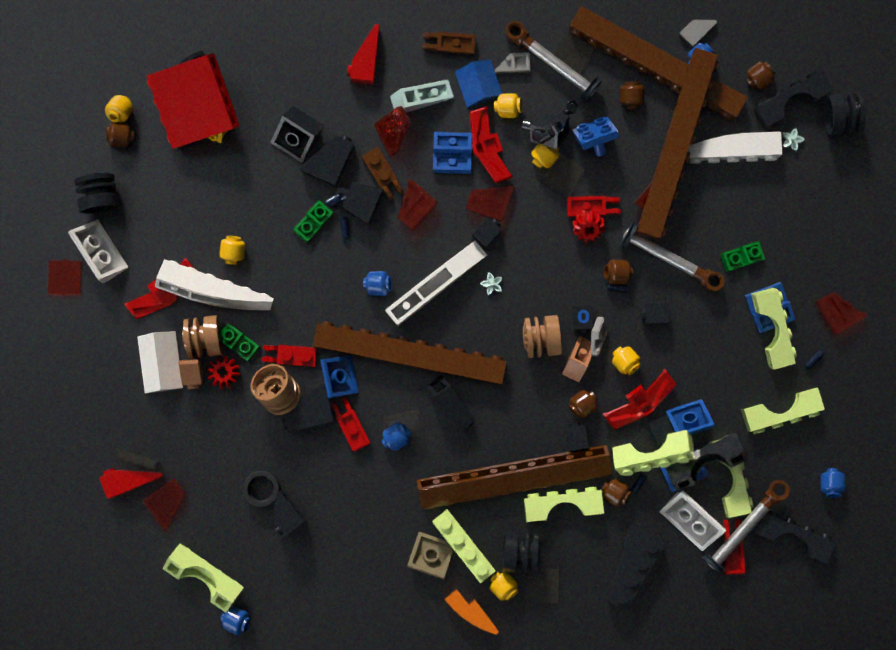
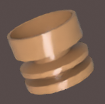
[182,315,223,359]
[522,315,562,358]
[251,364,301,415]

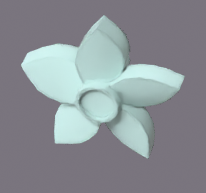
[782,129,805,151]
[480,273,502,295]

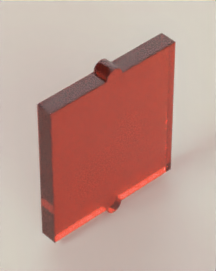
[48,259,81,296]

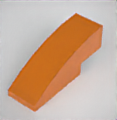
[445,589,499,634]

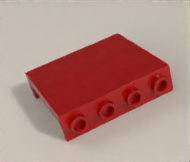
[147,53,240,149]

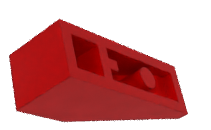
[347,24,380,85]
[99,468,164,499]

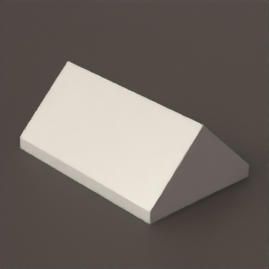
[68,220,128,283]
[137,331,183,394]
[660,490,726,551]

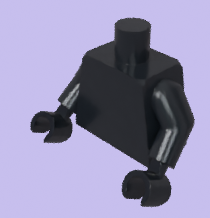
[522,99,578,149]

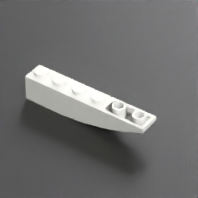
[688,132,782,164]
[385,241,487,326]
[155,259,274,310]

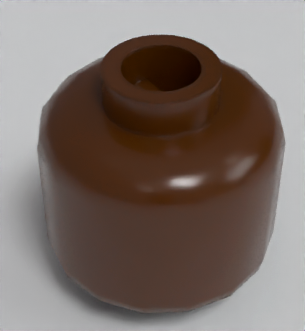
[747,61,775,90]
[620,82,645,109]
[105,123,134,148]
[604,259,633,284]
[569,390,598,418]
[602,478,632,507]

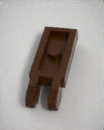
[422,31,476,55]
[361,146,404,201]

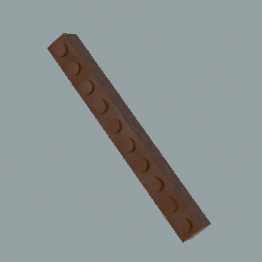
[569,6,748,120]
[636,48,719,240]
[313,321,507,385]
[417,445,612,509]

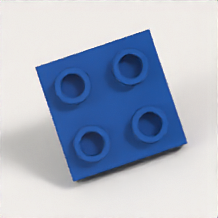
[572,117,620,156]

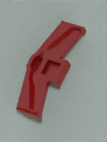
[470,106,513,183]
[125,257,194,319]
[603,369,677,430]

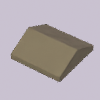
[407,532,454,579]

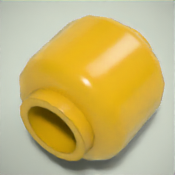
[494,93,523,118]
[105,95,133,123]
[531,144,559,169]
[219,236,245,265]
[612,346,641,375]
[490,572,519,601]

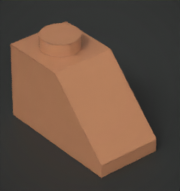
[562,336,592,382]
[178,360,204,389]

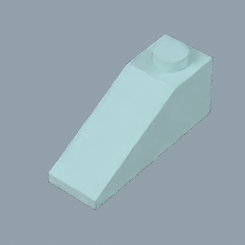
[390,80,454,114]

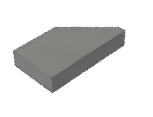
[679,20,717,47]
[495,52,530,74]
[591,317,608,357]

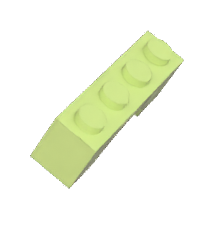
[751,288,797,370]
[741,387,825,434]
[612,430,695,476]
[709,440,753,518]
[523,487,604,522]
[432,509,495,583]
[162,544,244,612]

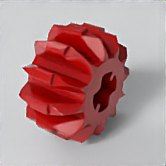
[573,209,605,243]
[207,356,240,389]

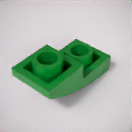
[293,200,333,243]
[720,241,765,272]
[218,323,261,362]

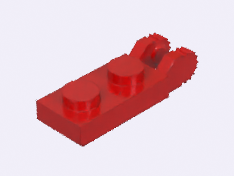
[567,196,621,217]
[262,345,317,367]
[331,396,371,452]
[723,519,745,575]

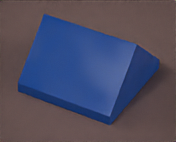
[455,60,502,108]
[320,355,359,399]
[666,399,715,435]

